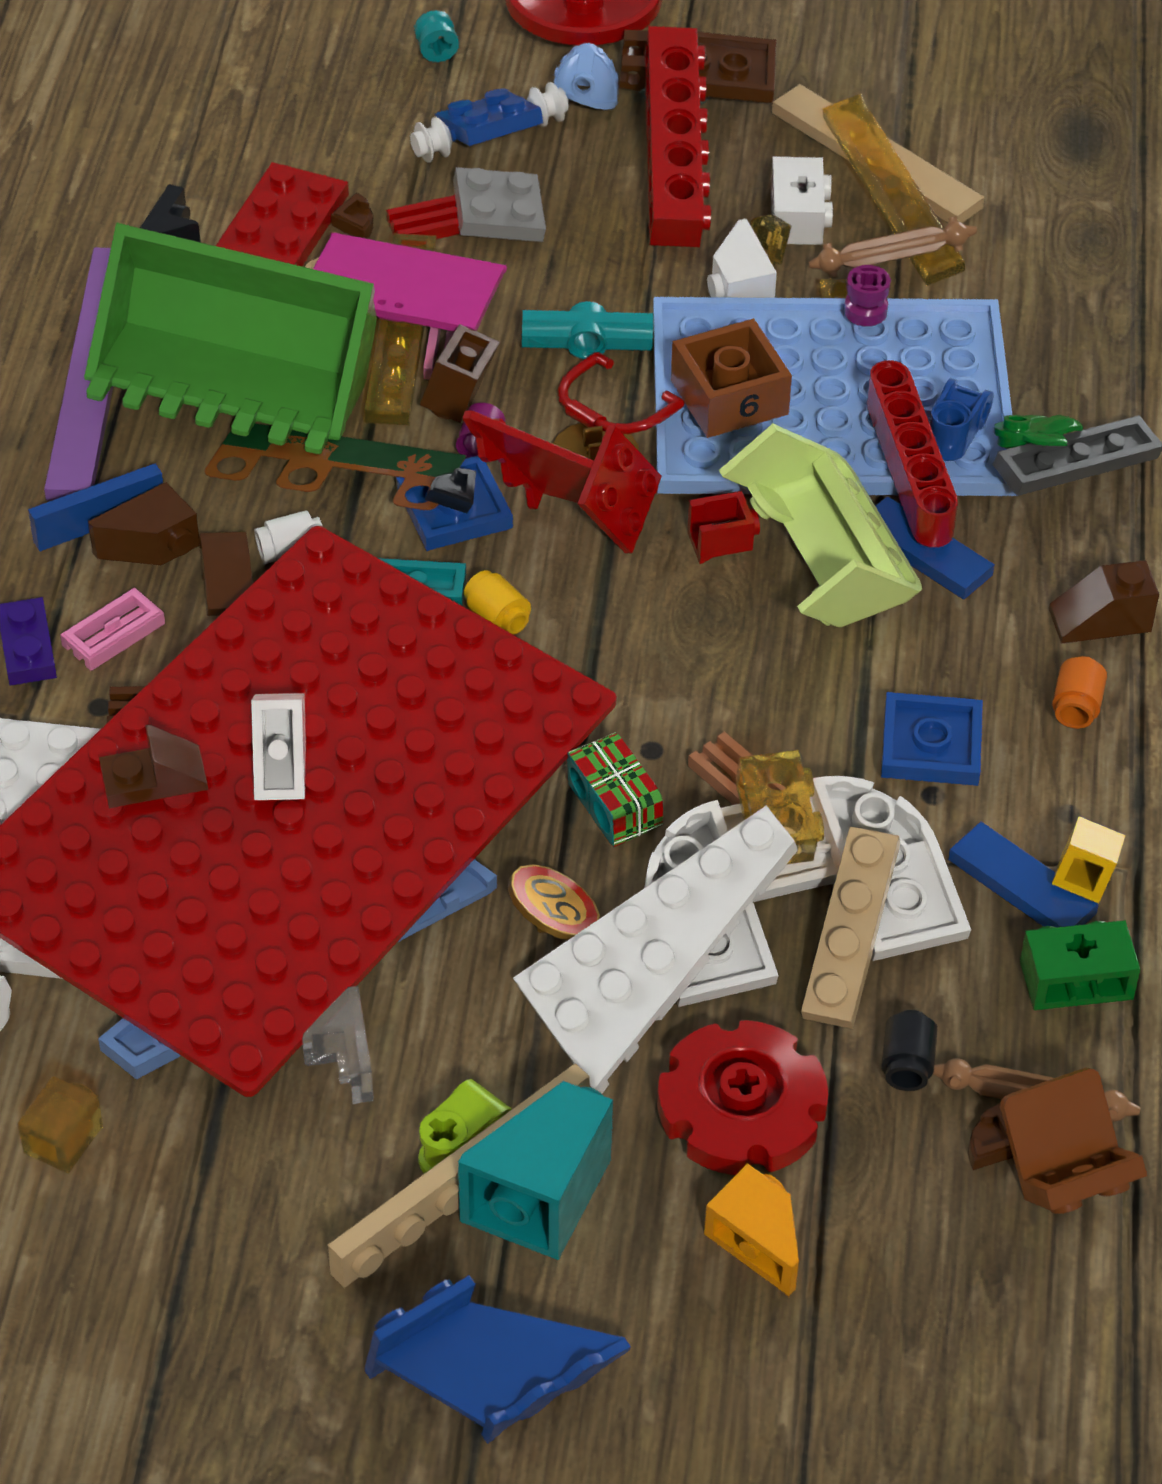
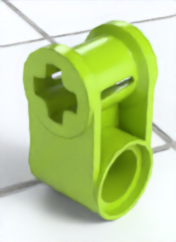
[418,1079,512,1174]

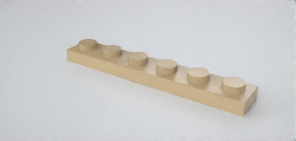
[328,1063,590,1288]

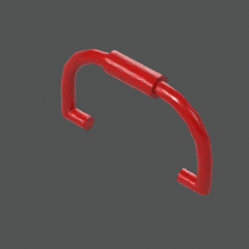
[557,352,685,434]

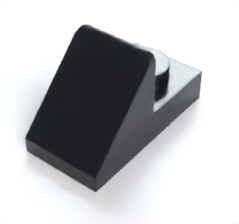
[140,184,201,242]

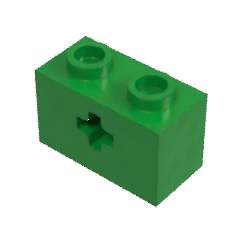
[1020,920,1141,1011]

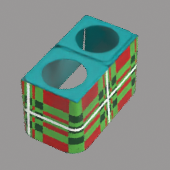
[567,732,663,847]

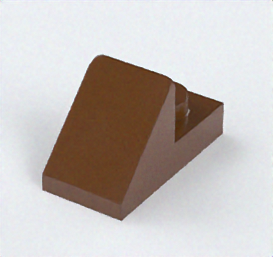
[99,725,208,808]

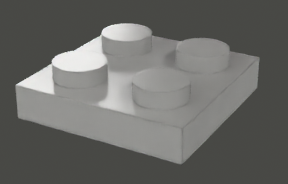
[453,167,546,242]

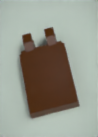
[619,30,777,103]

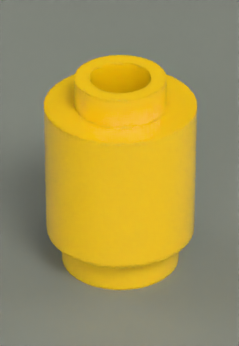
[464,570,531,635]

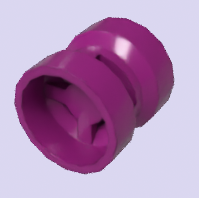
[844,265,891,327]

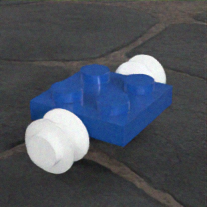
[410,82,569,163]

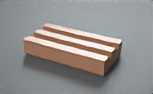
[688,731,791,805]

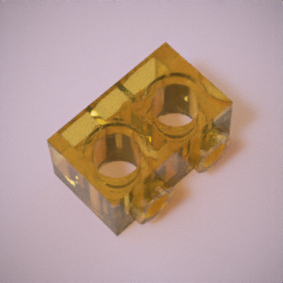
[735,750,824,865]

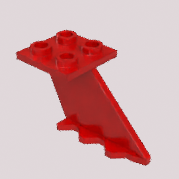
[462,410,662,553]

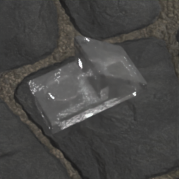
[302,986,374,1104]

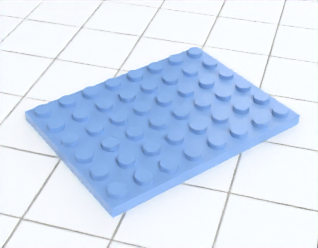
[653,297,1016,496]

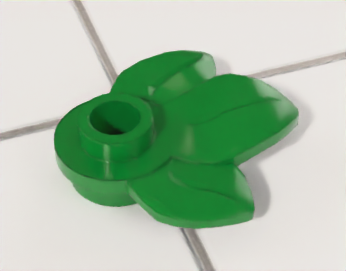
[994,415,1083,449]

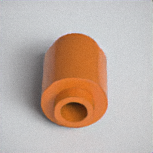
[1052,656,1107,729]

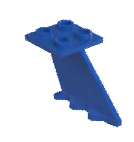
[364,1275,631,1444]

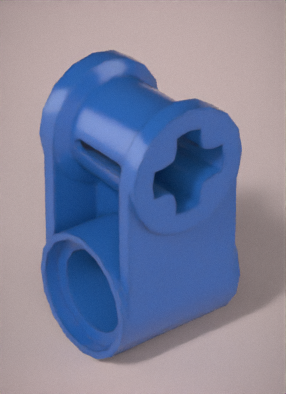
[930,378,994,461]

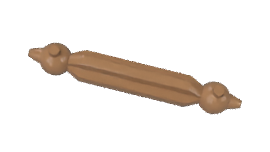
[809,216,977,278]
[933,1058,1141,1122]

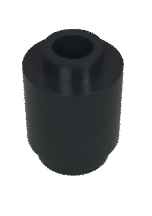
[881,1010,938,1091]

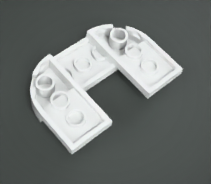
[644,776,971,1007]

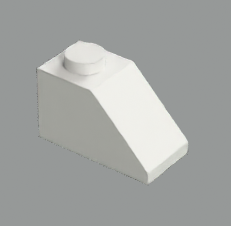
[707,219,777,298]
[251,693,306,800]

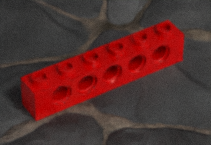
[645,26,711,247]

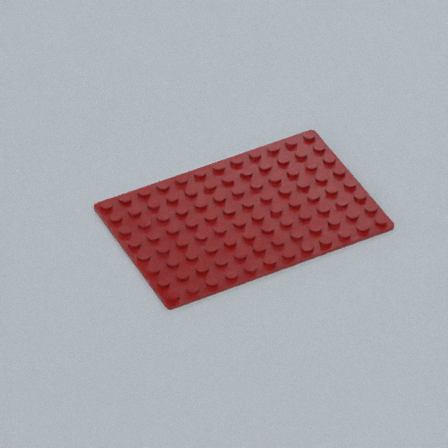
[0,526,617,1097]

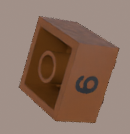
[671,318,792,438]

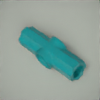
[522,301,653,359]

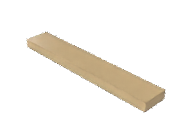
[772,84,985,223]

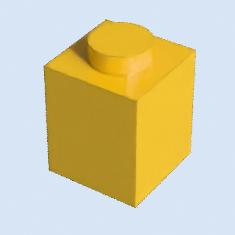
[1052,817,1125,904]

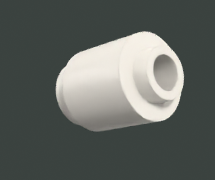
[254,510,323,565]

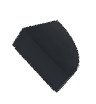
[425,468,476,513]

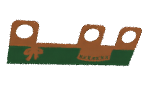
[205,423,467,510]

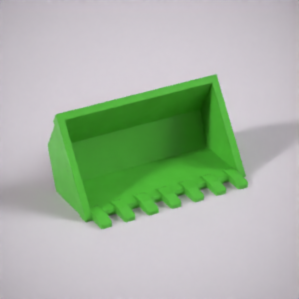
[84,222,377,454]

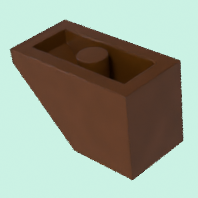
[420,324,499,423]
[88,482,200,565]
[1049,560,1159,644]

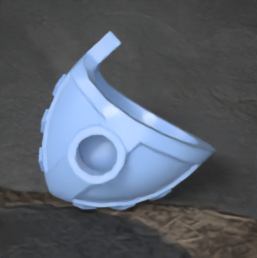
[554,43,619,110]

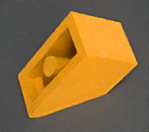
[704,1163,799,1296]

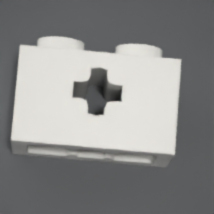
[771,157,833,245]

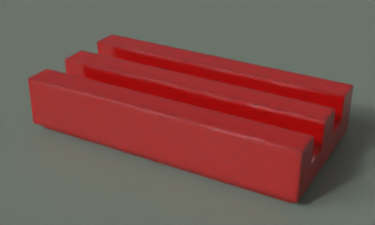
[387,195,460,246]

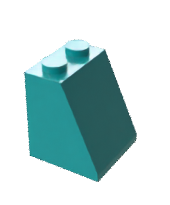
[458,1081,613,1260]

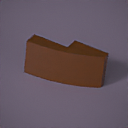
[199,532,253,616]

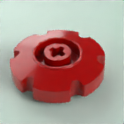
[657,1020,828,1175]

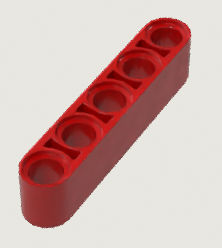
[867,360,958,547]

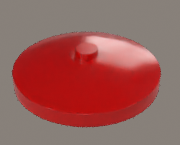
[505,0,662,45]

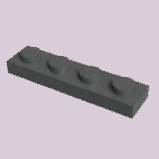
[992,415,1162,496]

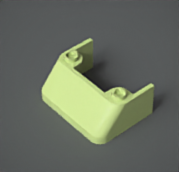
[719,423,922,628]

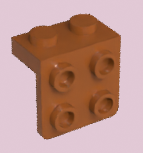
[1000,1067,1147,1214]

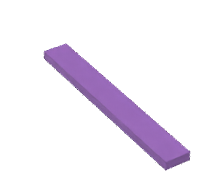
[44,247,113,500]

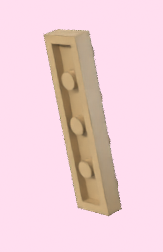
[801,826,900,1029]

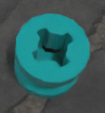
[414,10,459,62]

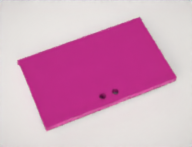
[313,232,507,331]

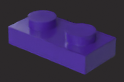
[0,597,57,686]

